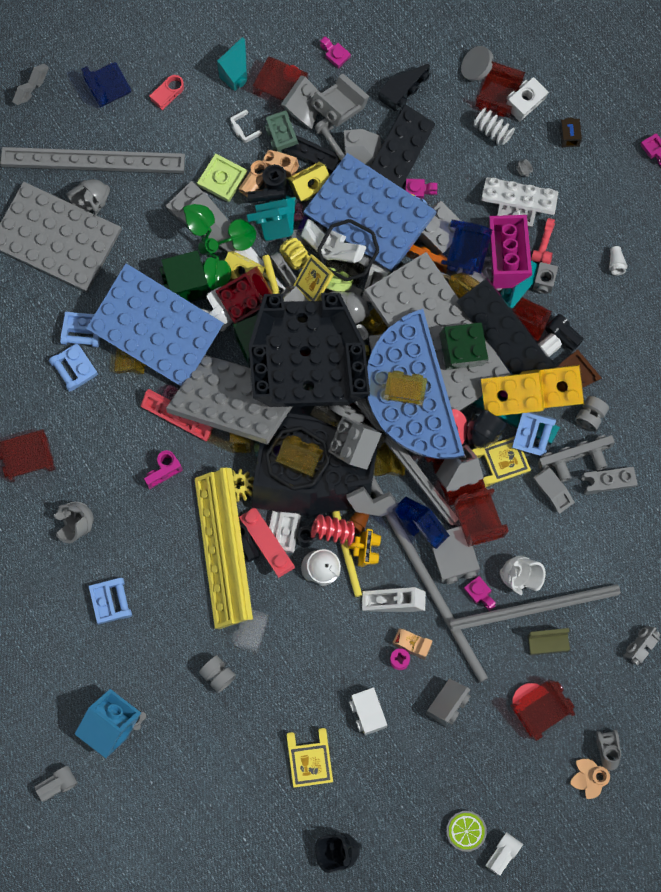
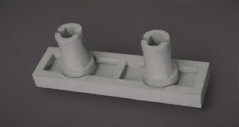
[538,435,615,482]

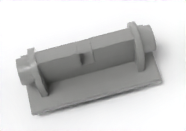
[623,626,660,666]

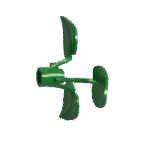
[182,204,256,291]

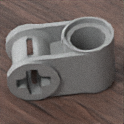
[596,729,621,770]

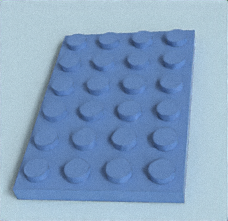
[303,153,437,272]
[86,263,224,386]

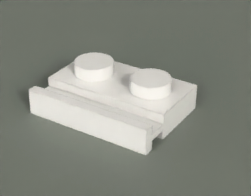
[269,511,301,553]

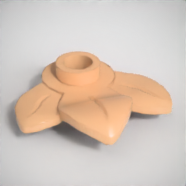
[570,759,610,799]

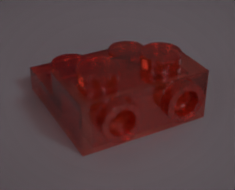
[512,297,552,341]

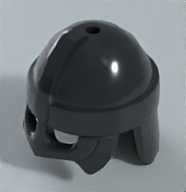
[466,410,508,449]
[315,833,363,873]

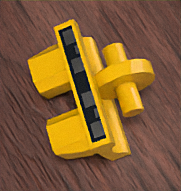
[348,529,381,567]

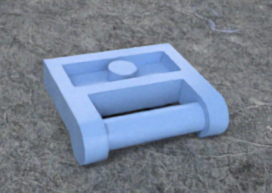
[60,312,100,347]
[49,344,98,392]
[512,412,556,456]
[89,578,132,625]

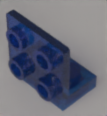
[81,62,132,108]

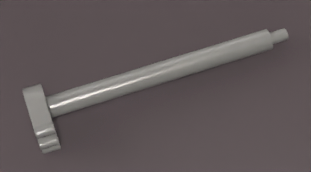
[315,118,345,161]

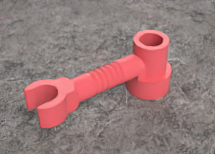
[531,218,555,264]

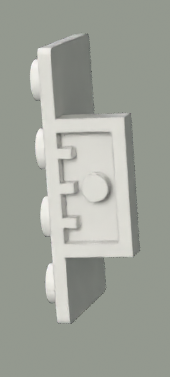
[481,177,558,226]

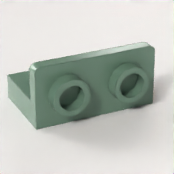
[265,110,298,153]

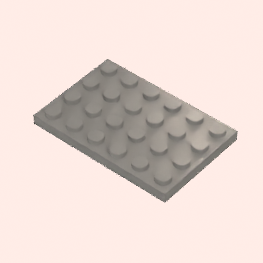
[0,182,122,293]
[166,355,304,444]

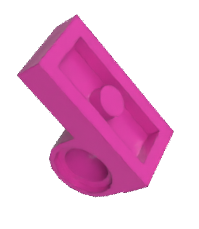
[144,450,183,490]

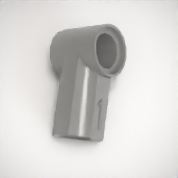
[34,766,78,802]

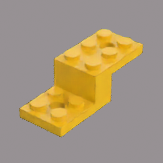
[481,365,584,416]

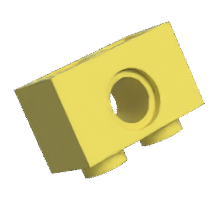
[287,162,330,201]
[224,251,265,281]

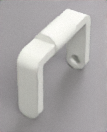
[231,110,262,143]

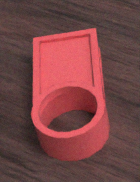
[149,75,184,110]

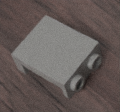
[311,74,369,127]
[428,525,480,585]

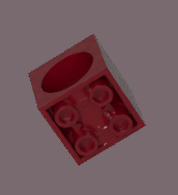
[216,266,273,324]

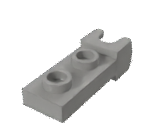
[581,467,638,495]

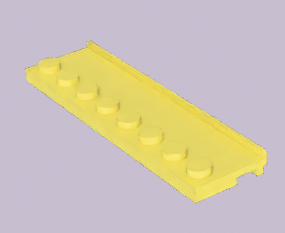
[195,467,253,629]

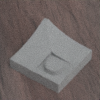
[281,76,319,129]

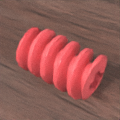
[311,514,355,546]

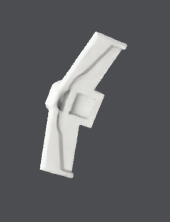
[301,219,366,263]

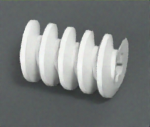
[473,108,515,145]

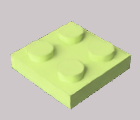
[197,153,248,202]

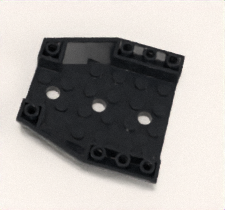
[249,293,370,407]
[252,406,380,516]

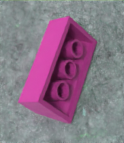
[489,215,532,289]

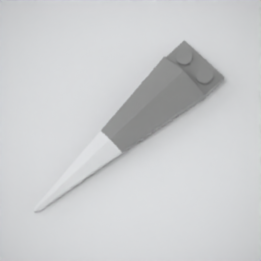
[166,181,286,291]

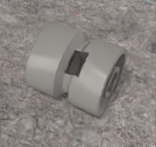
[575,396,609,432]
[199,655,236,693]

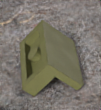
[528,628,570,655]

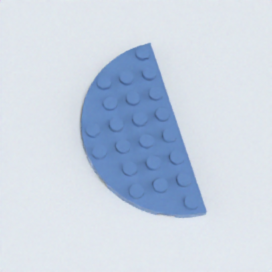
[367,309,465,459]

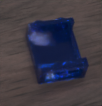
[441,219,493,275]
[393,496,450,549]

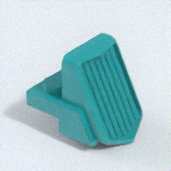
[247,196,296,241]

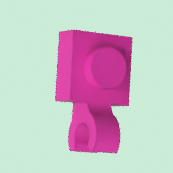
[320,36,351,69]
[641,133,661,166]
[406,179,437,199]
[464,576,496,611]

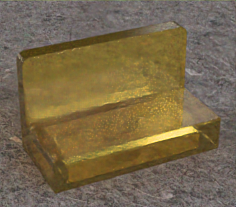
[375,437,405,477]

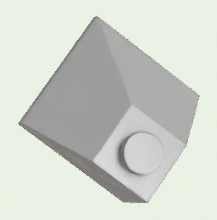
[344,129,381,167]

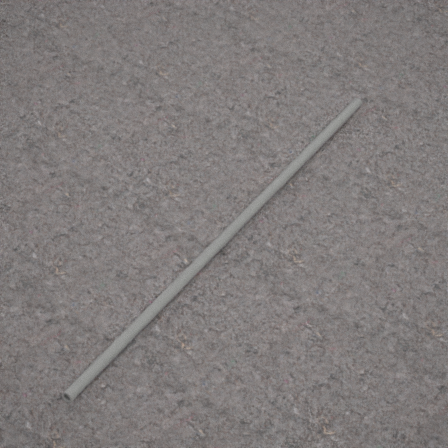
[300,351,488,683]

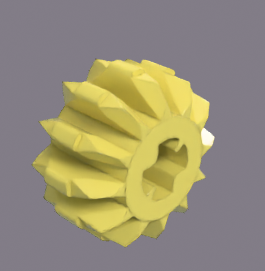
[280,238,309,270]
[232,469,254,502]

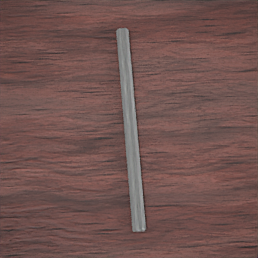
[354,398,458,526]
[449,584,621,631]

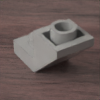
[533,467,575,514]

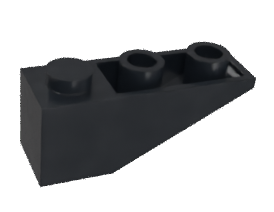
[379,64,430,112]

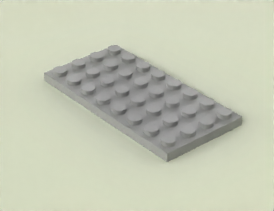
[364,252,511,411]

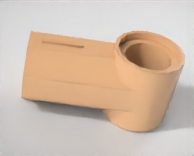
[238,160,267,197]

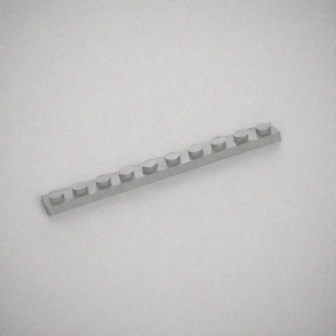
[0,147,185,174]

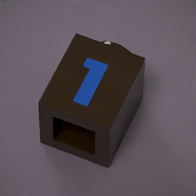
[559,117,582,148]

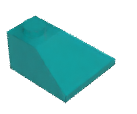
[217,37,247,91]

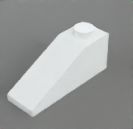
[362,587,426,612]

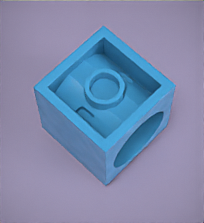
[75,689,141,758]

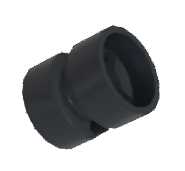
[262,164,289,193]

